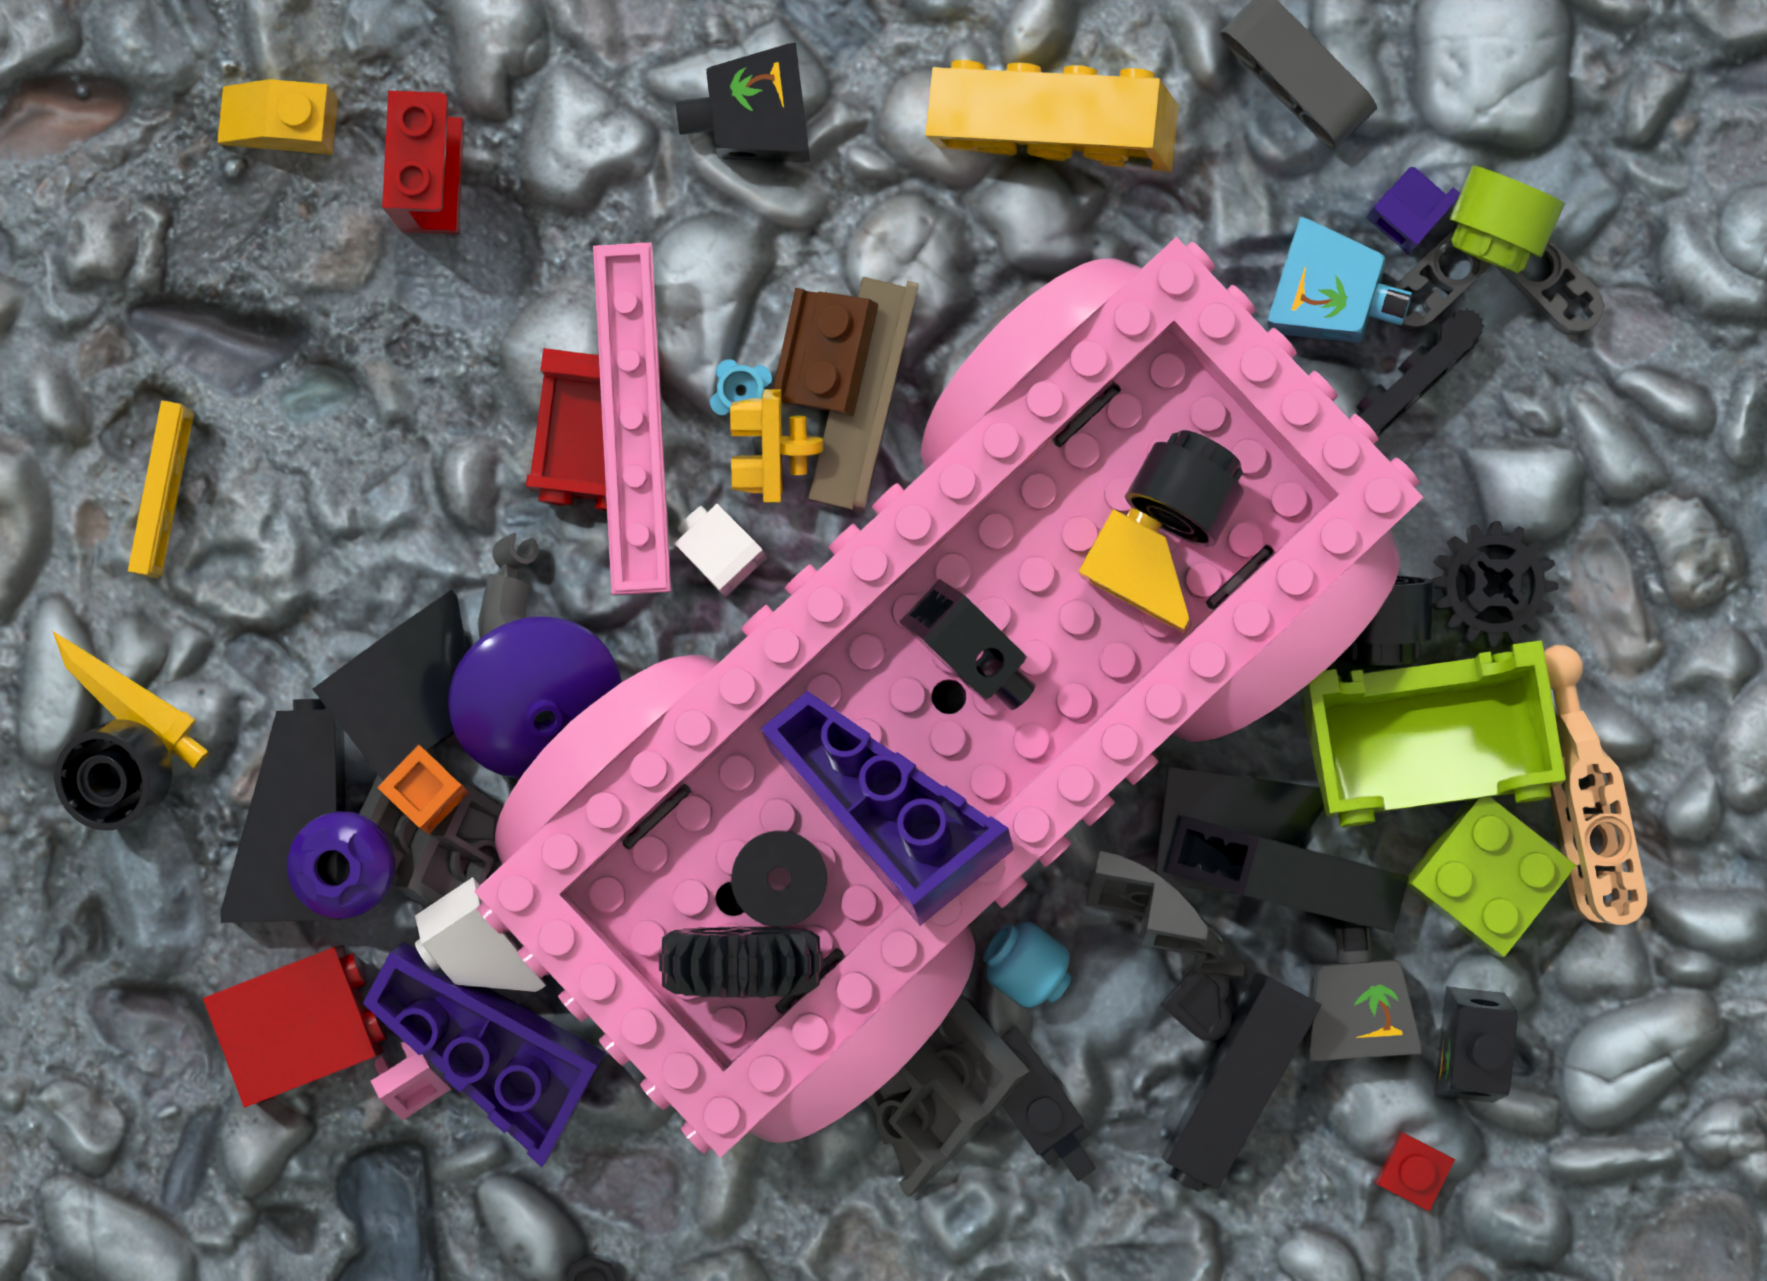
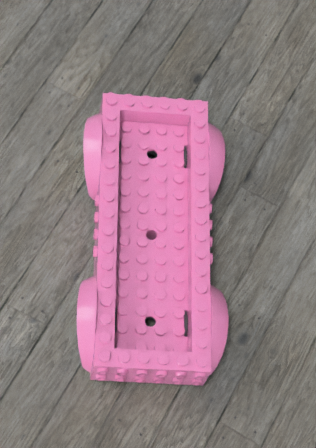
[474,237,1424,1158]

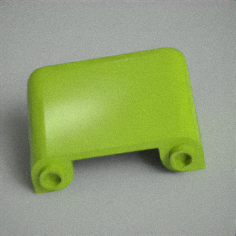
[1299,640,1566,828]

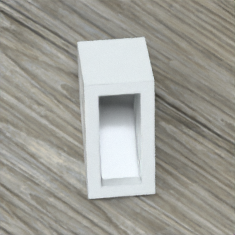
[675,504,767,598]
[415,877,546,992]

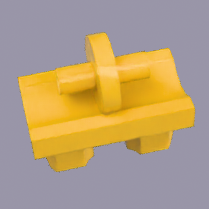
[730,389,824,502]

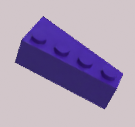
[760,691,1014,926]

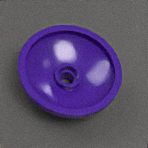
[448,617,622,779]

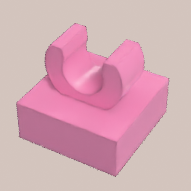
[371,1042,451,1120]

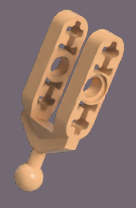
[1544,645,1647,925]

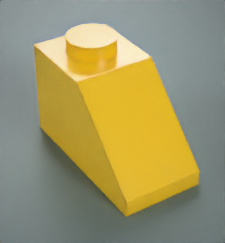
[217,79,338,155]
[1078,508,1191,635]

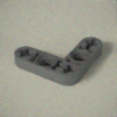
[1394,227,1604,336]

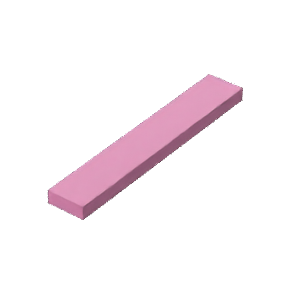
[593,243,671,596]

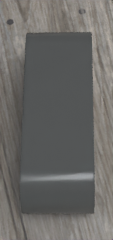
[1220,0,1377,149]

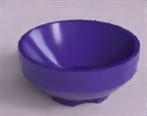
[287,811,396,919]

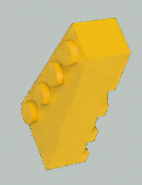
[925,60,1179,173]

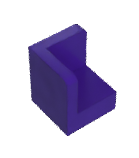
[1365,167,1460,255]

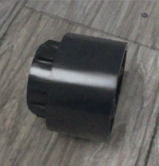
[1125,430,1244,547]
[1341,575,1433,665]
[54,719,172,830]

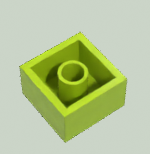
[1406,797,1577,957]

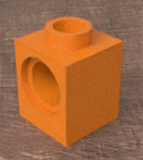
[377,745,470,834]

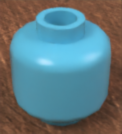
[983,922,1071,1008]

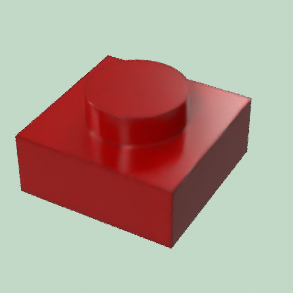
[1374,1131,1456,1211]

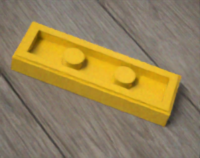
[128,400,194,579]

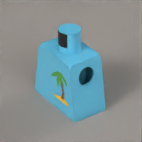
[1267,217,1412,343]

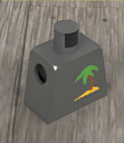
[1303,926,1422,1061]

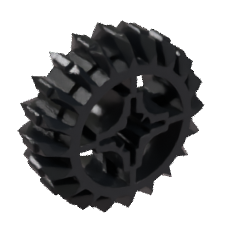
[659,926,823,998]

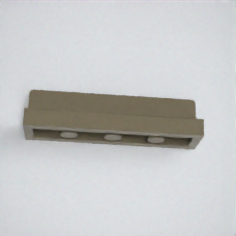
[808,276,919,514]

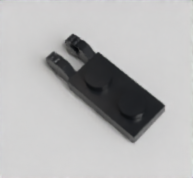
[1356,308,1484,437]

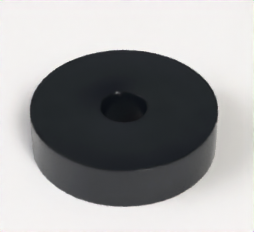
[731,830,827,927]

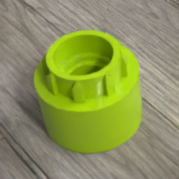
[1449,165,1565,274]

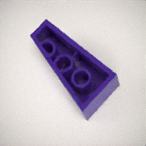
[363,942,606,1167]

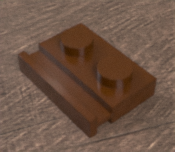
[773,288,879,416]

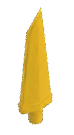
[52,630,209,770]

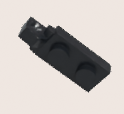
[1000,1026,1097,1182]

